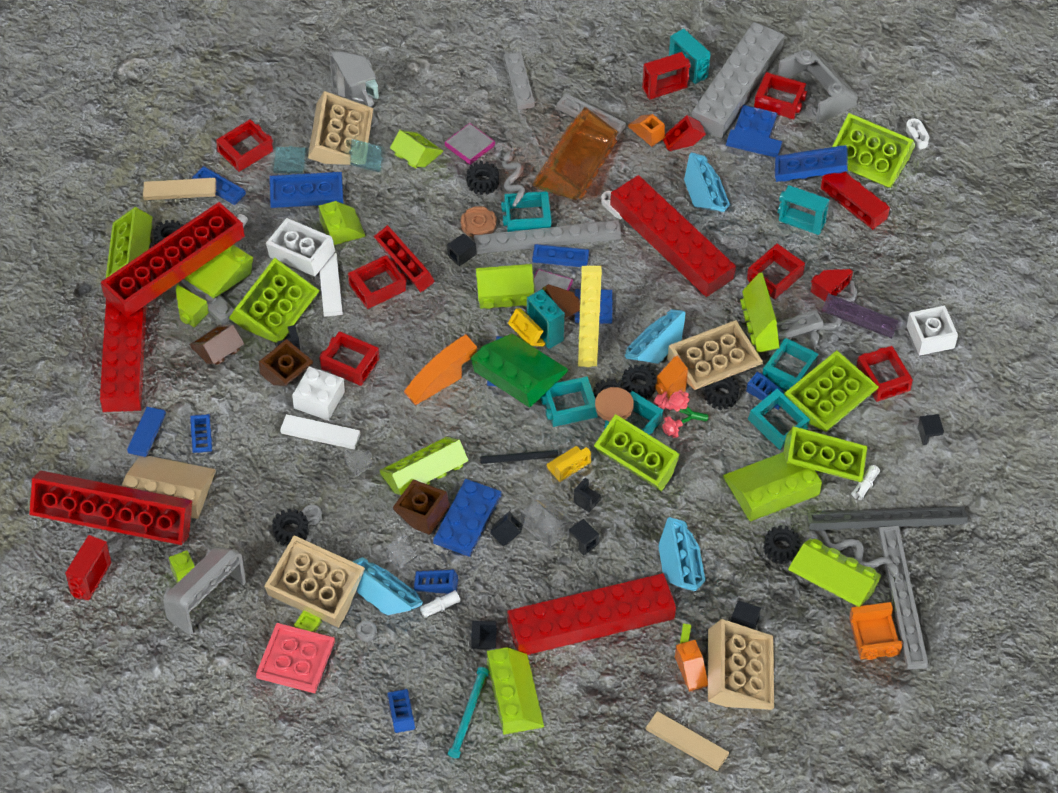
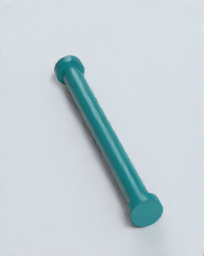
[448,667,489,758]

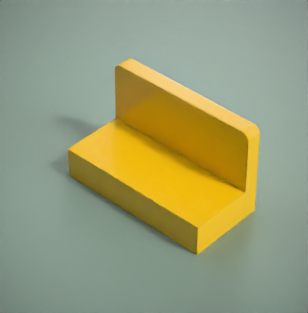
[508,308,546,346]
[546,446,591,482]

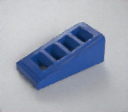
[746,372,785,410]
[190,414,212,453]
[414,569,458,594]
[387,689,415,733]

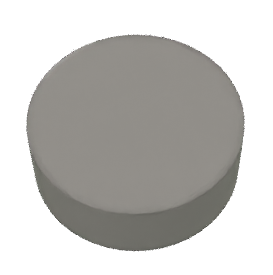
[302,505,322,525]
[356,621,377,642]

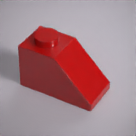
[663,115,706,151]
[811,269,853,303]

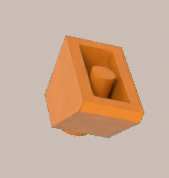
[656,355,688,400]
[675,640,708,692]

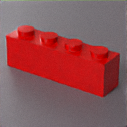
[820,171,890,230]
[373,225,435,293]

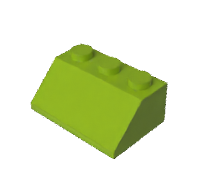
[476,264,535,309]

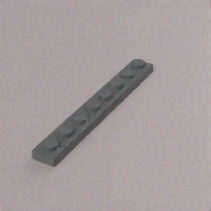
[807,506,968,531]

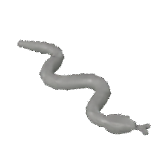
[502,147,525,207]
[810,280,857,349]
[821,530,902,583]

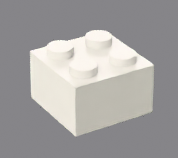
[906,306,958,356]
[292,367,345,421]

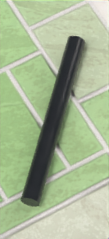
[480,450,558,464]

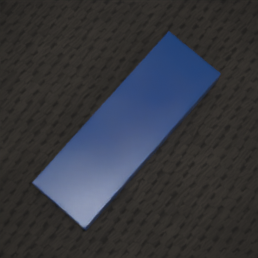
[726,129,782,157]
[192,166,246,205]
[532,244,589,267]
[127,407,166,457]

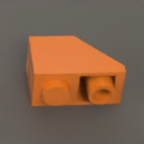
[628,114,665,147]

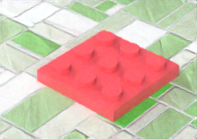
[256,623,335,693]

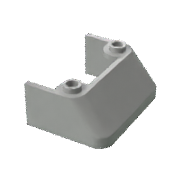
[329,50,379,127]
[778,50,858,124]
[163,547,246,636]

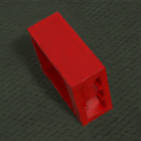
[642,52,691,100]
[754,72,808,119]
[216,119,273,172]
[747,243,805,300]
[348,255,407,309]
[319,331,380,386]
[856,346,913,402]
[65,535,112,601]

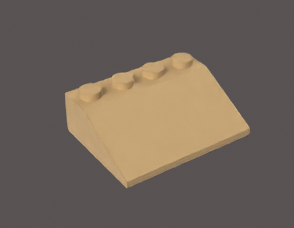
[308,91,373,165]
[667,320,763,390]
[122,456,216,519]
[264,536,365,628]
[708,619,774,710]

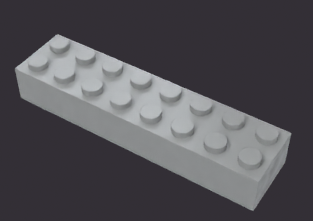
[692,22,785,138]

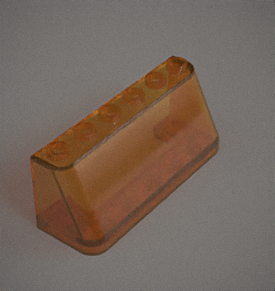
[532,107,619,201]

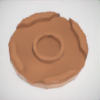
[461,206,497,238]
[595,387,633,422]

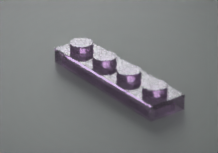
[822,293,898,339]

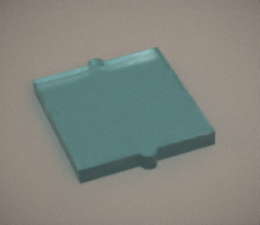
[349,139,383,172]
[274,146,306,175]

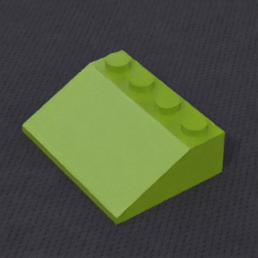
[832,113,915,189]
[184,245,253,298]
[229,257,319,343]
[784,350,879,432]
[723,452,822,522]

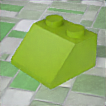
[390,130,444,168]
[318,201,365,245]

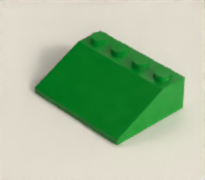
[471,333,568,408]

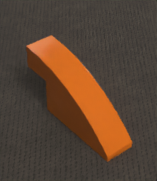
[404,334,477,406]

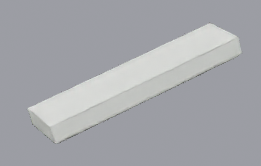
[320,253,343,317]
[280,414,361,450]

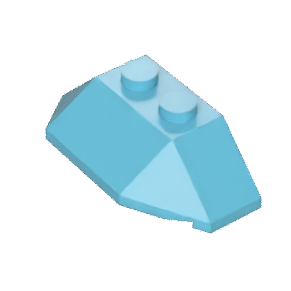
[684,152,730,212]
[625,309,685,364]
[658,517,706,591]
[352,557,423,615]

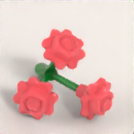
[653,390,708,438]

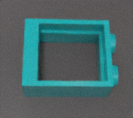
[669,28,711,84]
[777,185,829,235]
[501,191,551,232]
[527,289,565,349]
[762,338,819,392]
[541,376,598,427]
[748,388,810,451]
[605,391,664,435]

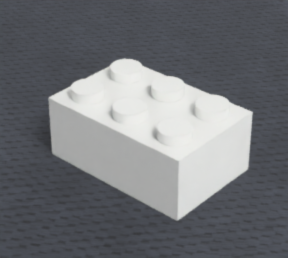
[266,218,335,276]

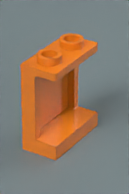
[849,602,902,660]

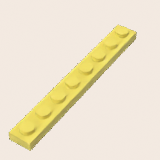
[578,266,602,367]

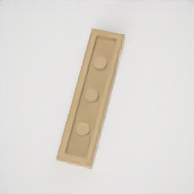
[143,178,216,200]
[646,711,729,771]

